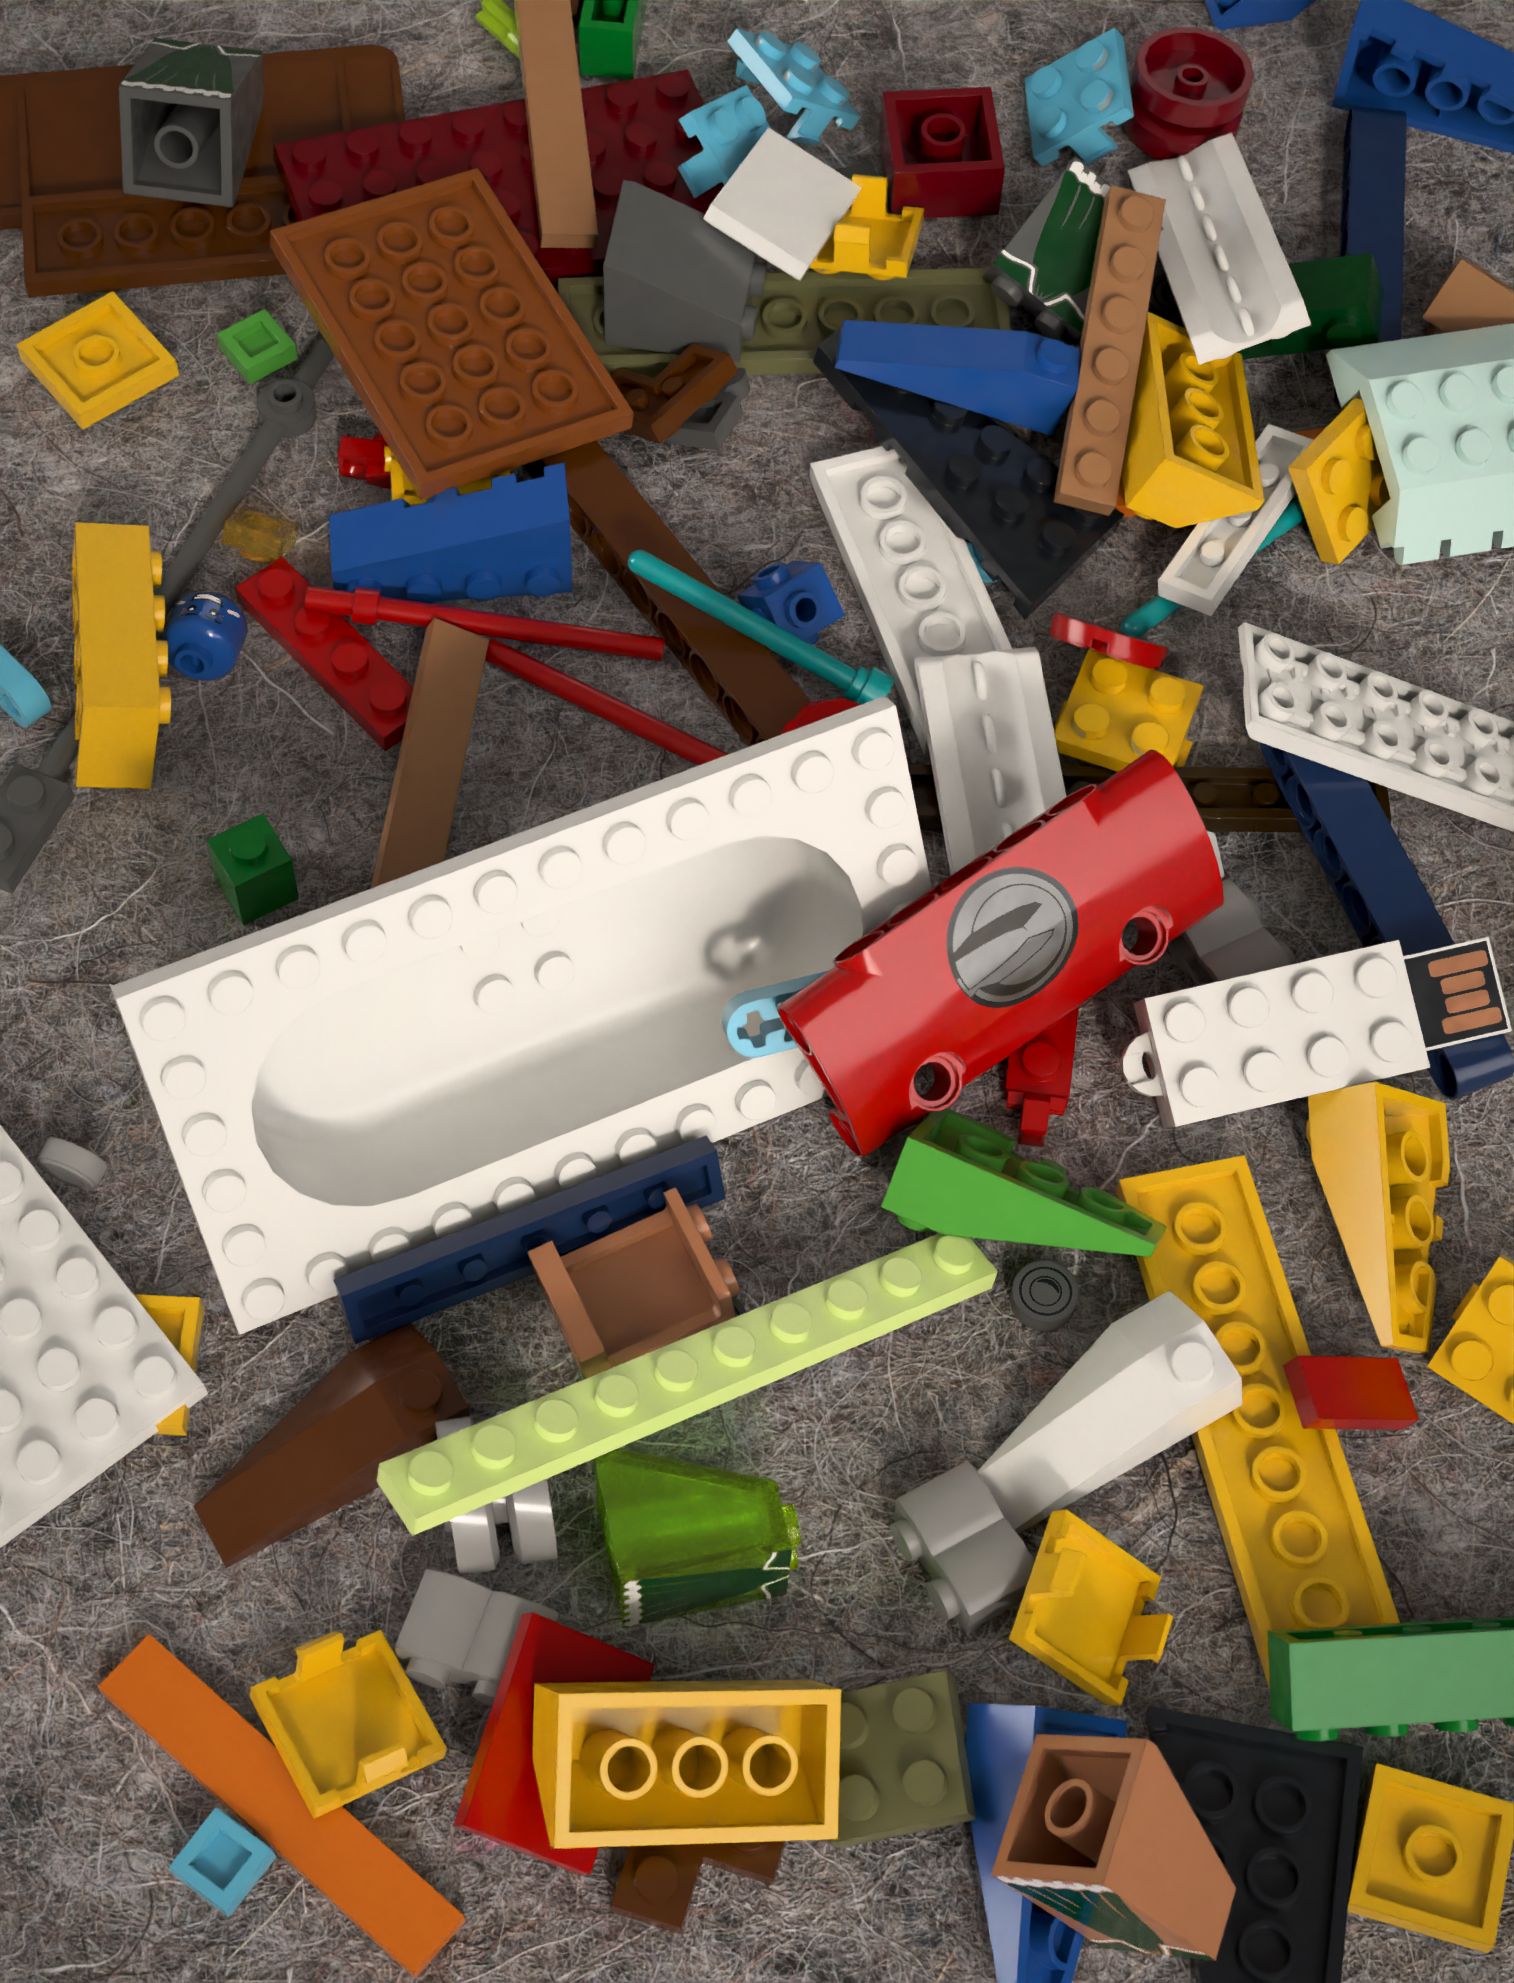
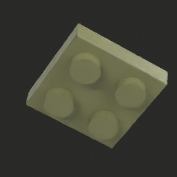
[829,1669,976,1849]

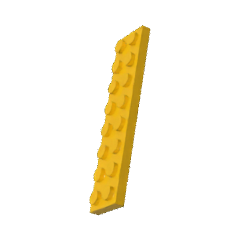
[1116,1155,1400,1690]

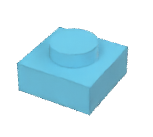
[168,1807,276,1918]

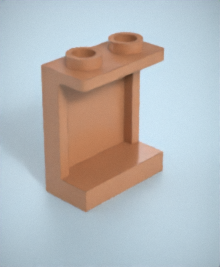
[528,1187,741,1379]

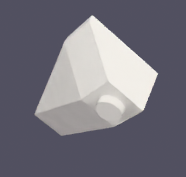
[977,1290,1242,1534]

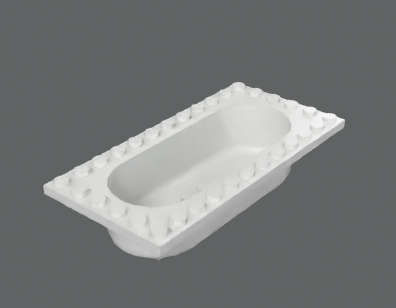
[109,696,932,1335]

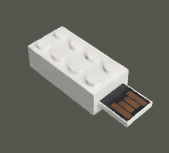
[1121,937,1512,1128]

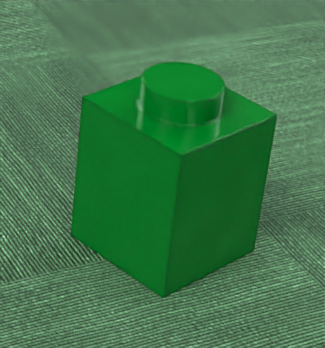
[206,813,299,926]

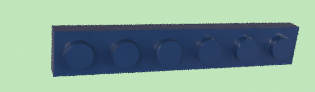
[333,1135,726,1344]

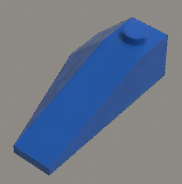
[835,320,1081,436]
[964,1703,1127,1983]

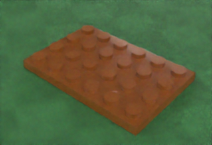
[270,168,634,500]

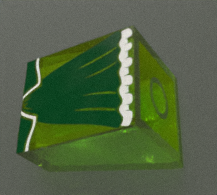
[593,1448,801,1628]

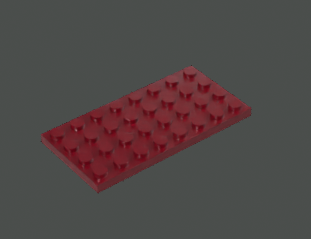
[274,69,724,284]

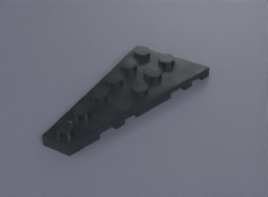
[813,319,1124,619]
[1145,1706,1363,1983]

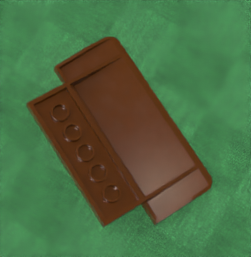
[0,45,405,298]

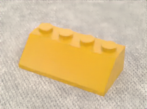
[1122,312,1265,528]
[532,1679,841,1848]

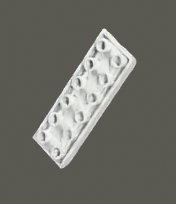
[1127,132,1311,365]
[1238,622,1514,832]
[914,647,1066,875]

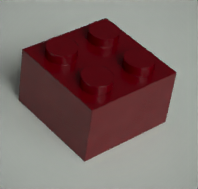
[879,87,1005,218]

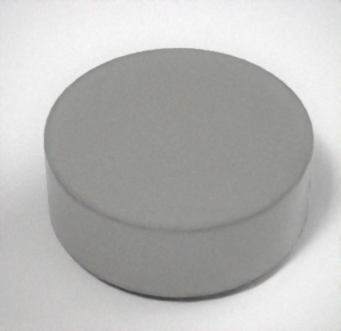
[37,1137,108,1191]

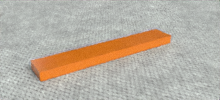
[97,1634,466,1979]

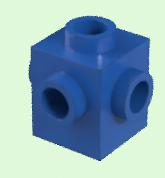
[737,561,845,648]

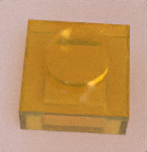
[221,508,300,562]

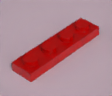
[235,557,413,751]

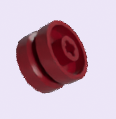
[1123,27,1254,160]

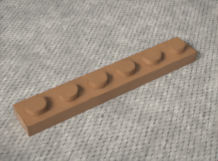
[1053,185,1166,516]

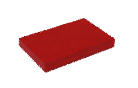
[453,1612,655,1875]

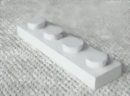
[1158,424,1314,616]

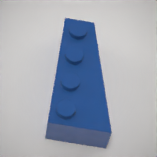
[1332,0,1514,154]
[329,462,573,604]

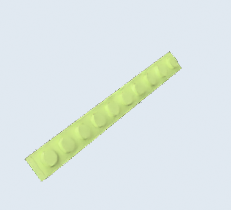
[376,1233,998,1536]

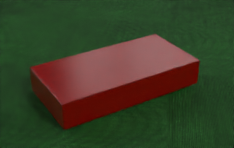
[1283,1355,1419,1430]

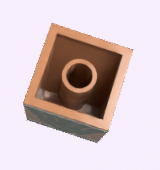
[991,1734,1236,1961]

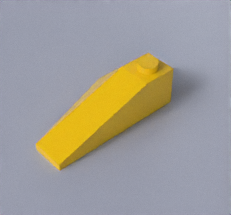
[1306,1082,1450,1354]

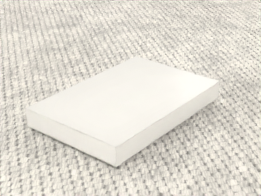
[703,127,862,280]

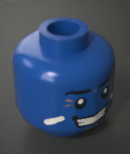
[161,591,248,681]

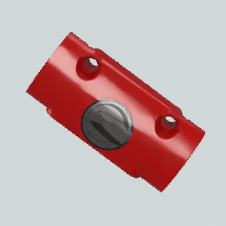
[777,749,1224,1159]

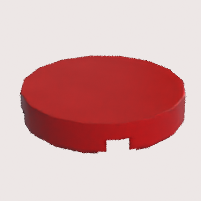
[1049,612,1169,670]

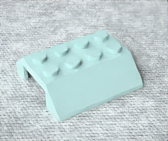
[1326,323,1514,565]

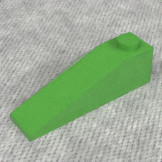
[881,1108,1167,1257]

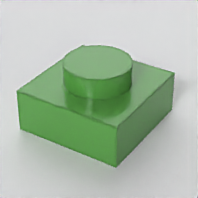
[217,309,298,385]

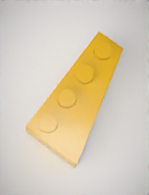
[72,522,171,789]

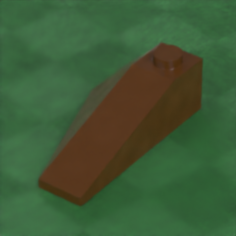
[194,1323,470,1568]

